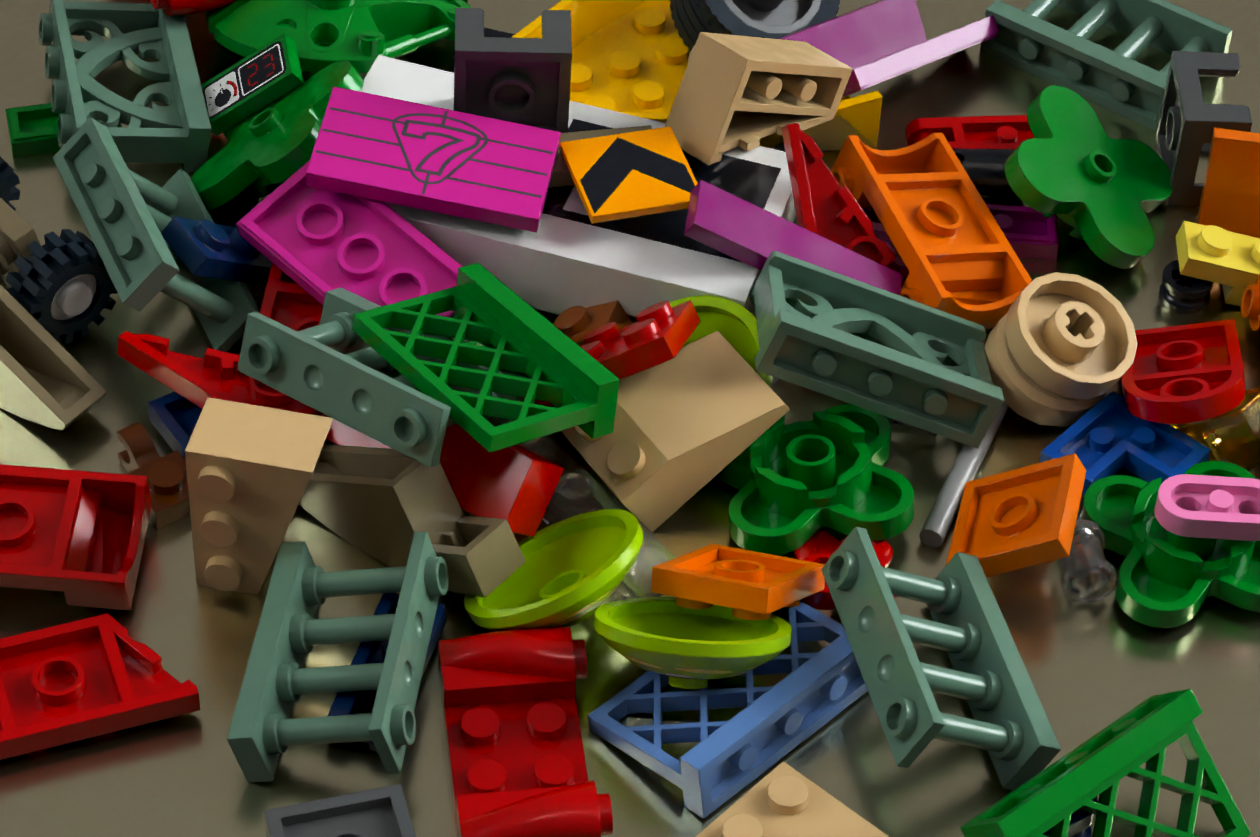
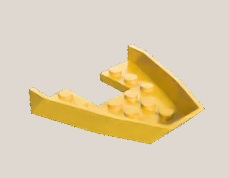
[511,0,883,151]

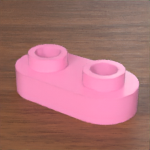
[1154,474,1260,541]

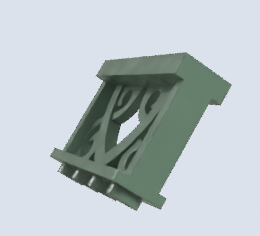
[39,0,212,172]
[750,251,1005,449]

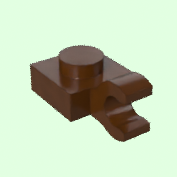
[116,422,190,530]

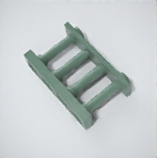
[980,0,1233,131]
[53,117,260,352]
[237,287,532,468]
[821,526,1061,790]
[227,531,449,783]

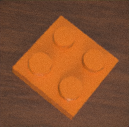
[946,453,1087,578]
[651,544,825,620]

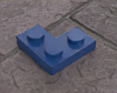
[1039,391,1211,496]

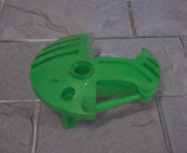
[205,0,471,79]

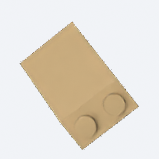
[561,331,790,533]

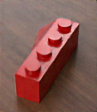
[321,413,564,537]

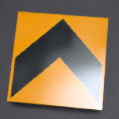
[560,126,698,223]

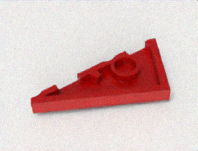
[781,123,906,288]
[117,331,322,416]

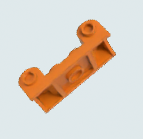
[830,133,1032,330]

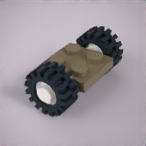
[0,157,118,344]

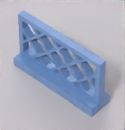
[587,601,868,819]

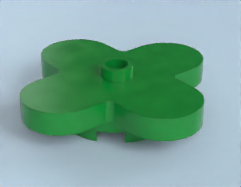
[191,60,364,210]
[1005,85,1173,269]
[716,404,914,555]
[1080,461,1260,628]

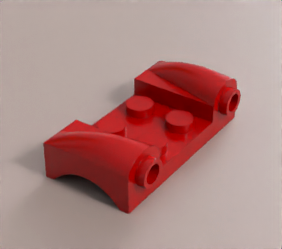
[0,464,152,610]
[438,627,613,837]

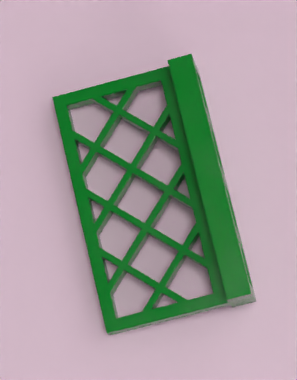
[352,263,620,453]
[960,689,1251,837]

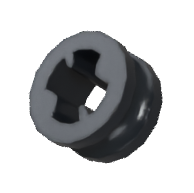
[1159,260,1214,314]

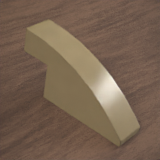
[0,284,107,431]
[299,444,526,598]

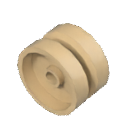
[984,272,1138,427]

